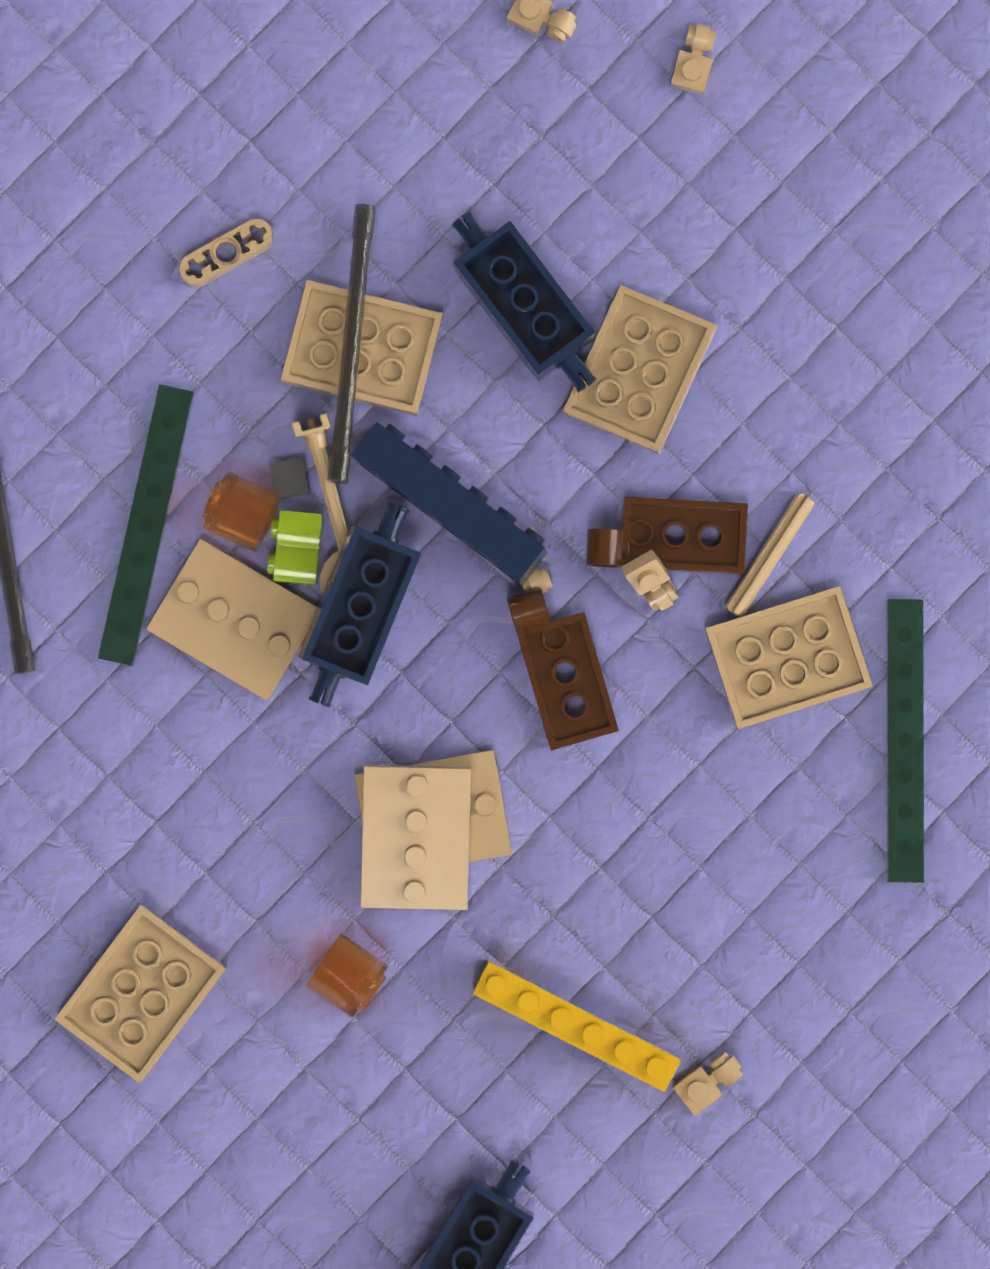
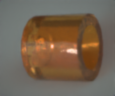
[203,472,281,552]
[305,933,388,1018]

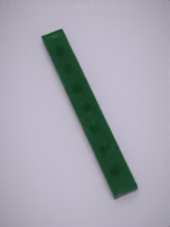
[98,384,195,667]
[887,599,924,883]

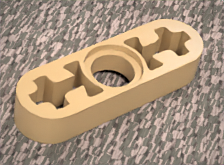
[179,219,273,287]

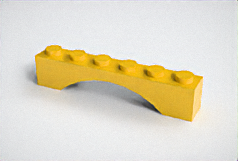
[472,961,681,1092]

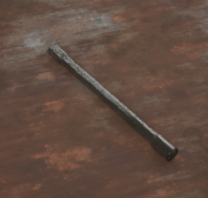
[327,204,376,484]
[0,469,36,674]

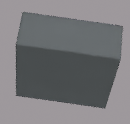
[269,458,310,500]

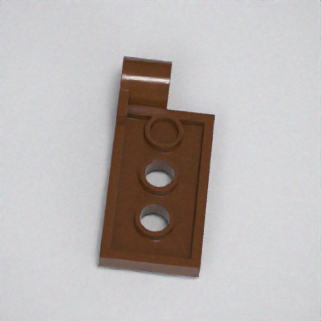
[586,497,748,575]
[506,588,619,751]

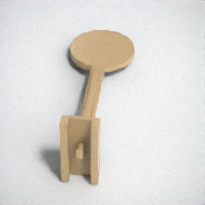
[292,412,348,595]

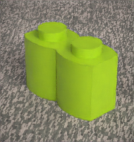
[267,510,323,586]

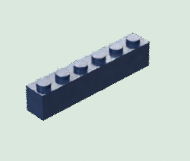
[351,422,547,586]

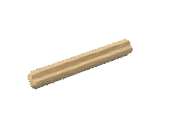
[725,493,814,617]

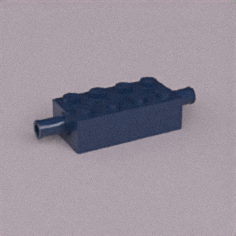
[452,212,596,393]
[298,502,421,707]
[417,1159,534,1269]

